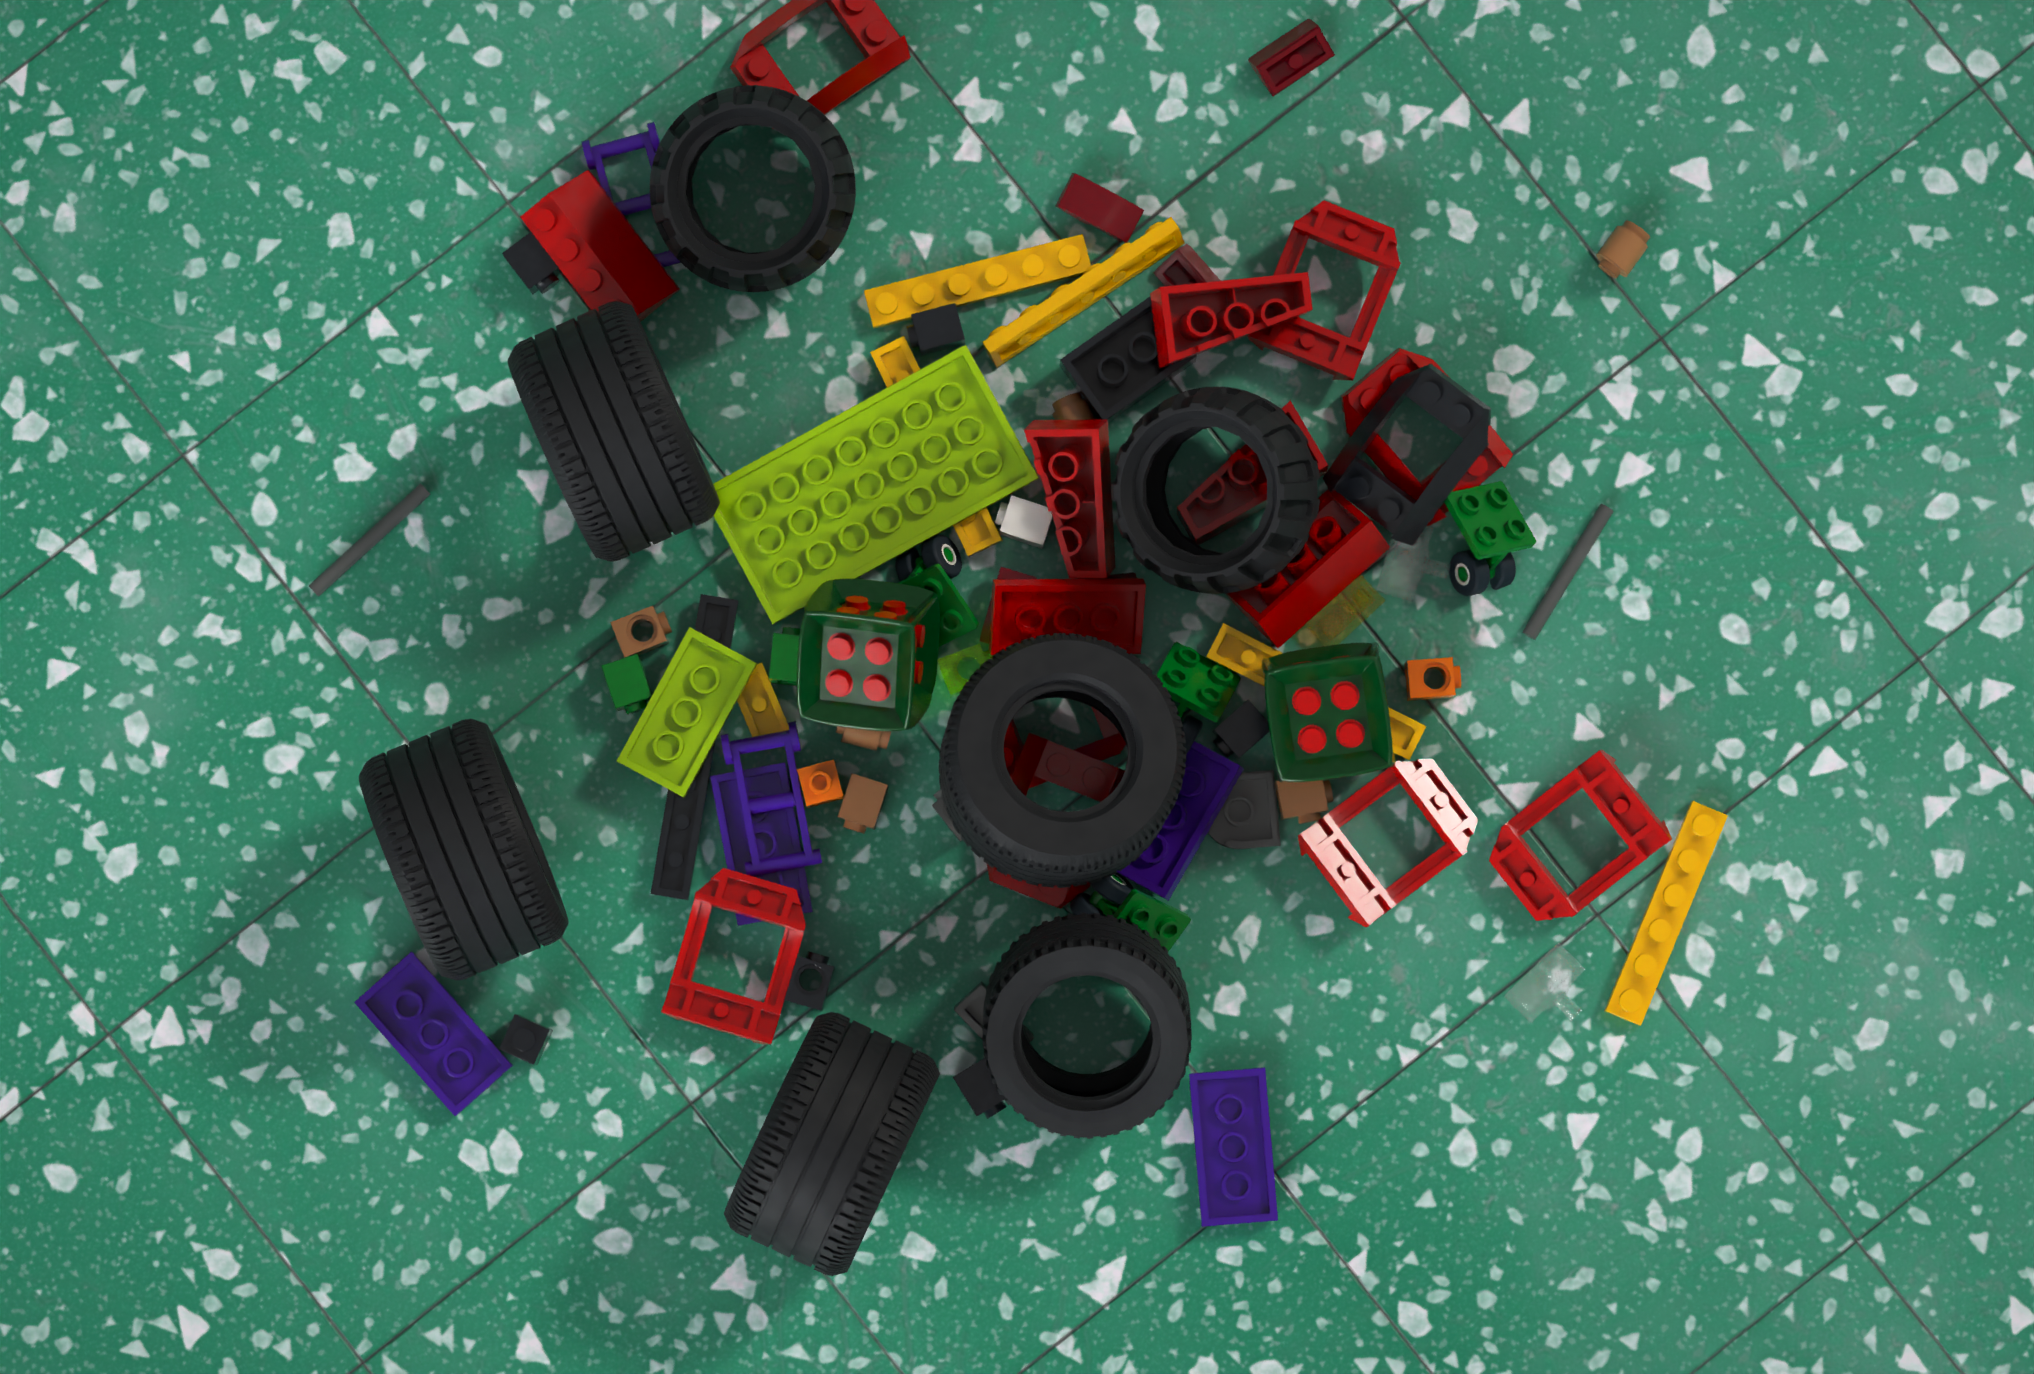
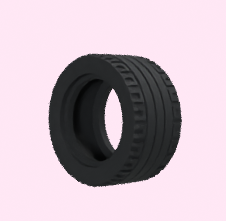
[982,912,1192,1139]

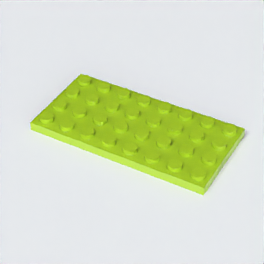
[713,345,1039,624]

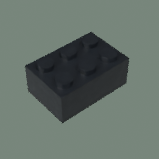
[1059,297,1197,423]

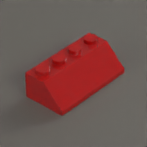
[520,170,680,322]
[1225,489,1390,648]

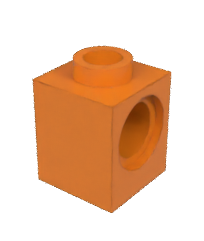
[1404,657,1461,701]
[797,760,844,808]

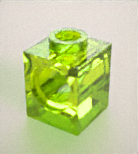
[937,643,992,697]

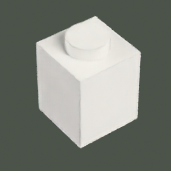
[995,495,1053,549]

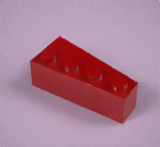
[1150,272,1313,369]
[1177,400,1328,545]
[1024,419,1116,578]

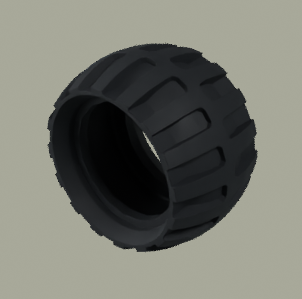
[650,85,856,292]
[1111,387,1320,594]

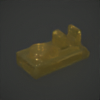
[1305,574,1386,646]

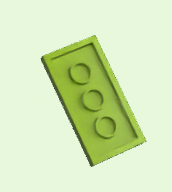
[617,627,757,798]

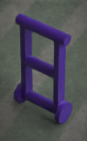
[581,122,681,267]
[721,721,822,876]

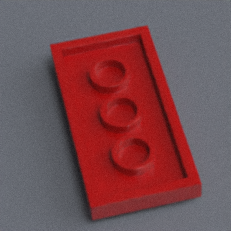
[989,578,1146,655]

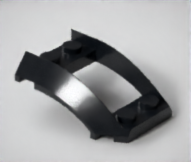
[1323,364,1491,546]

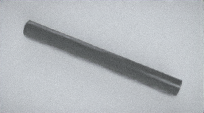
[309,483,431,597]
[1522,504,1614,640]

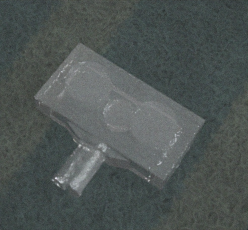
[1376,526,1451,602]
[1504,942,1586,1024]

